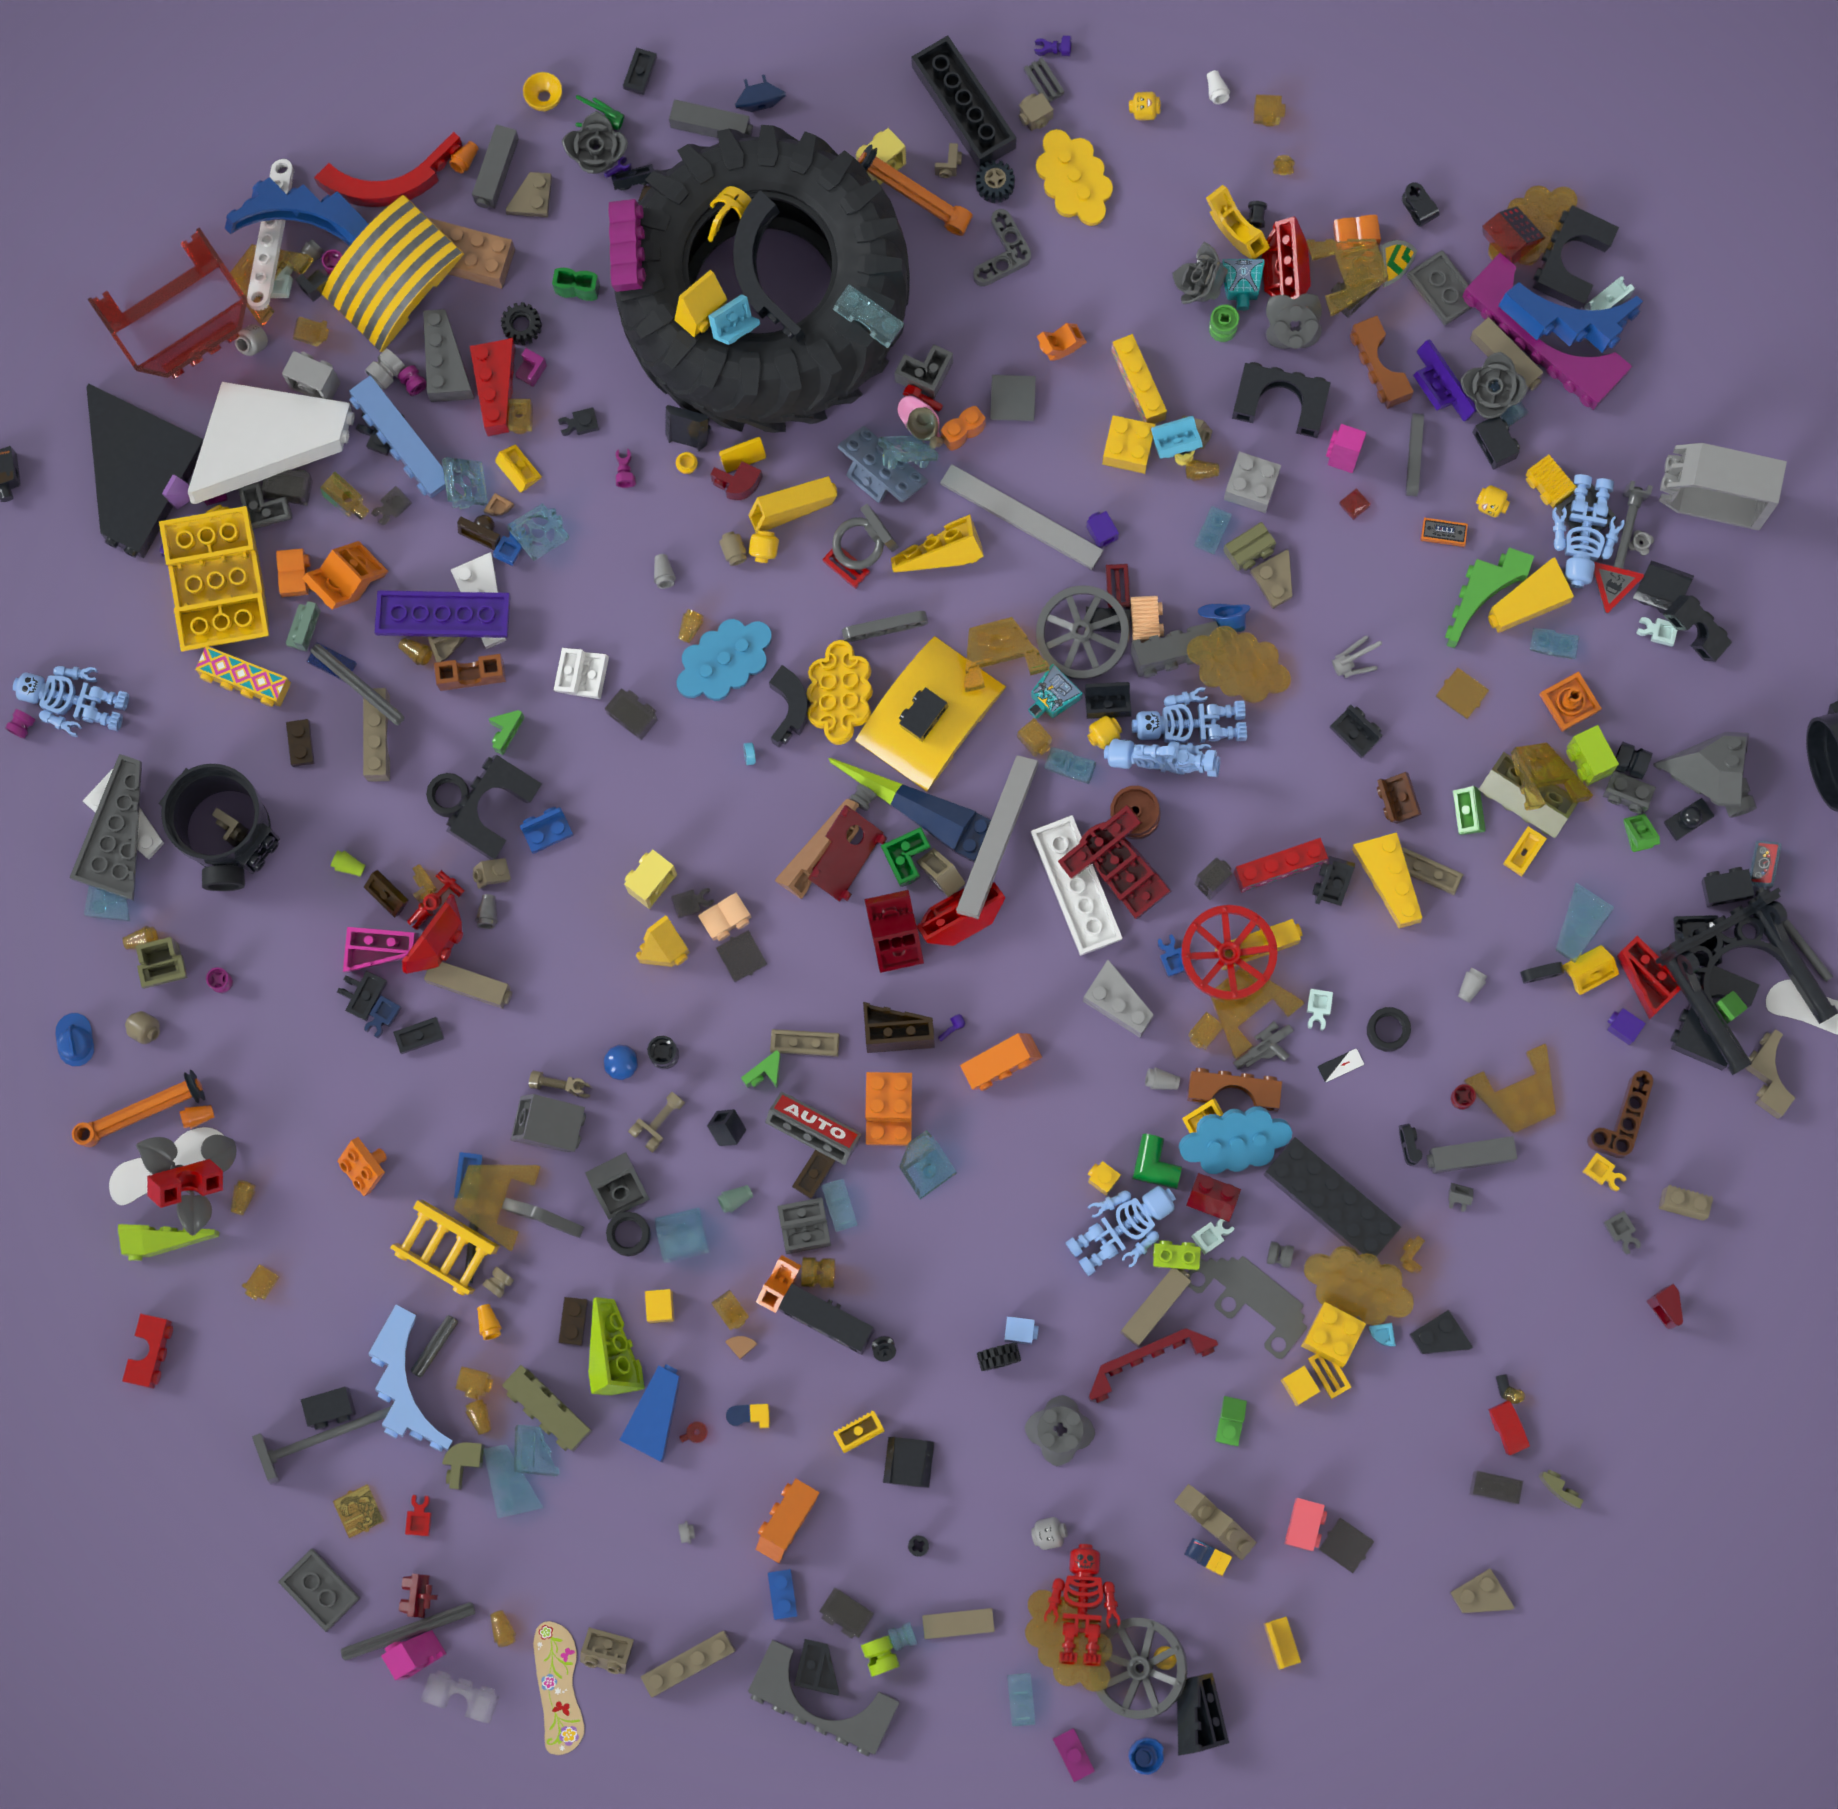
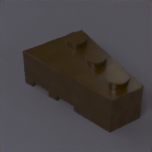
[863,1002,935,1053]

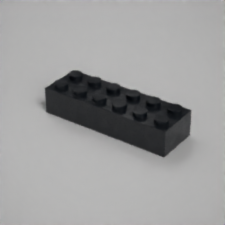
[911,35,1017,168]
[1264,1137,1401,1264]

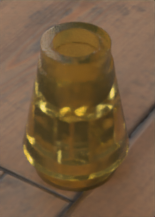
[1186,459,1219,481]
[678,609,704,643]
[398,637,432,666]
[123,926,159,950]
[231,1180,256,1215]
[465,1399,492,1435]
[490,1610,516,1648]

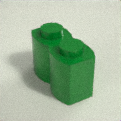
[552,267,600,301]

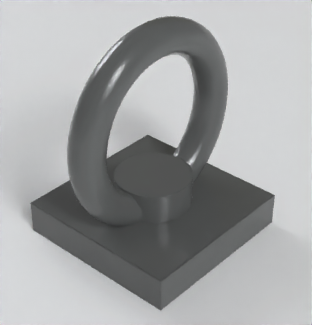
[832,504,899,570]

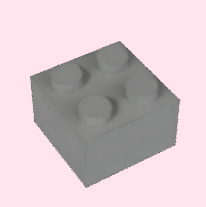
[282,351,340,400]
[1224,452,1281,513]

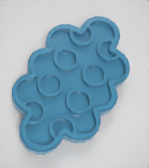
[677,619,772,701]
[1179,1106,1292,1174]

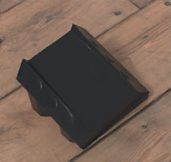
[665,405,711,452]
[1633,560,1694,614]
[1673,915,1724,966]
[883,1437,934,1488]

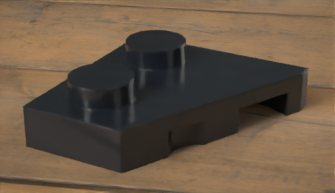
[1409,1310,1473,1354]
[794,1639,839,1696]

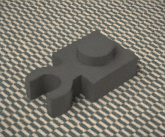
[1603,1211,1641,1255]

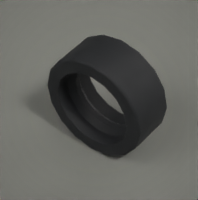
[426,773,470,818]
[202,865,245,891]
[1367,1007,1411,1052]
[606,1211,651,1256]

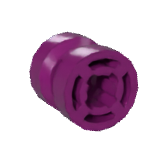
[322,249,343,276]
[397,365,427,396]
[5,709,36,739]
[206,967,233,993]

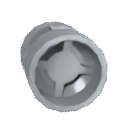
[365,348,406,390]

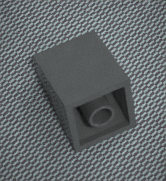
[510,1094,586,1152]

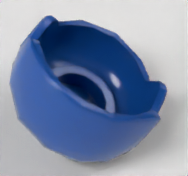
[604,1044,638,1080]
[1128,1737,1164,1775]

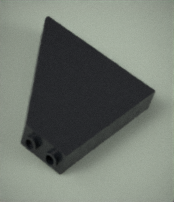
[86,383,204,559]

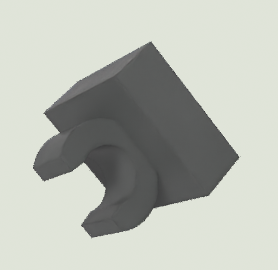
[1448,1183,1473,1212]

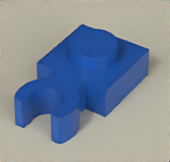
[493,525,526,566]
[1158,934,1185,978]

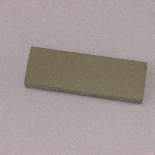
[1401,847,1464,895]
[770,1029,840,1057]
[922,1608,995,1639]

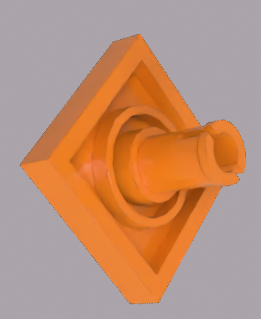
[1539,671,1602,732]
[337,1137,387,1196]

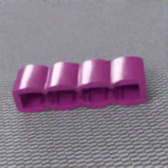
[608,199,646,292]

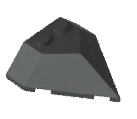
[1653,732,1749,807]

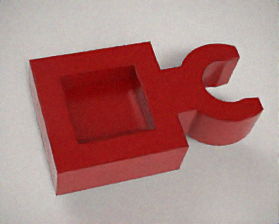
[405,1495,432,1536]

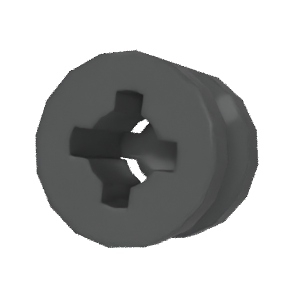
[849,784,877,811]

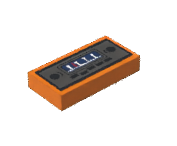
[1420,518,1468,547]

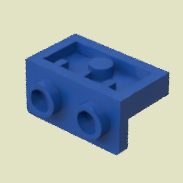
[520,807,573,854]

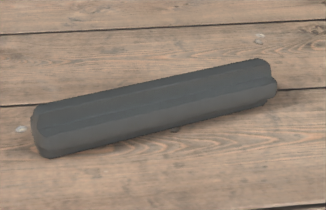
[411,1315,458,1377]

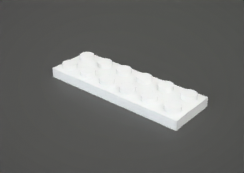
[1031,815,1122,956]

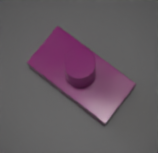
[1053,1728,1095,1782]

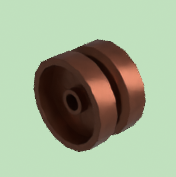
[1110,786,1161,839]

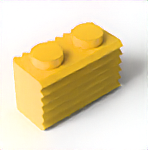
[1526,454,1577,509]
[833,1410,885,1453]

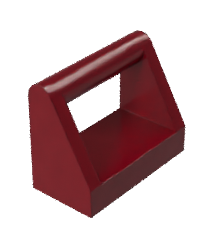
[1647,1284,1683,1329]

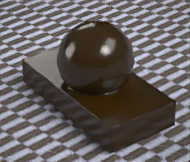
[457,515,500,550]

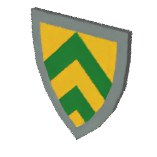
[1371,240,1418,287]

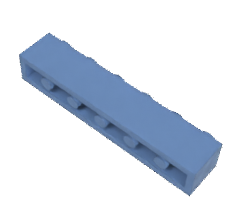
[349,375,452,499]

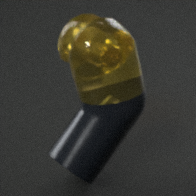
[1495,1374,1525,1404]

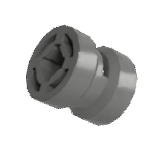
[1267,1241,1294,1268]

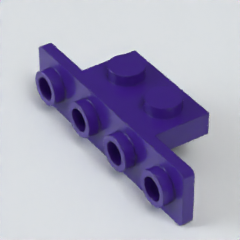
[1413,339,1477,421]

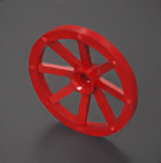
[1181,905,1278,1000]

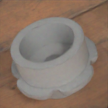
[678,1521,695,1544]

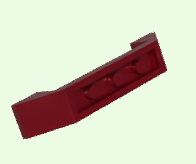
[1088,1328,1218,1403]

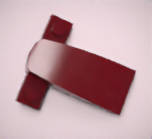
[1058,805,1171,919]

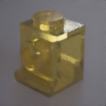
[508,399,533,434]

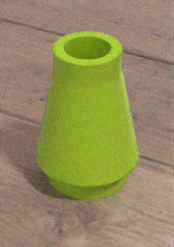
[330,850,366,877]

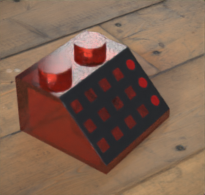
[1482,206,1545,264]

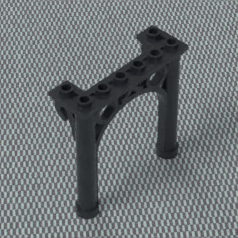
[1655,887,1838,1075]

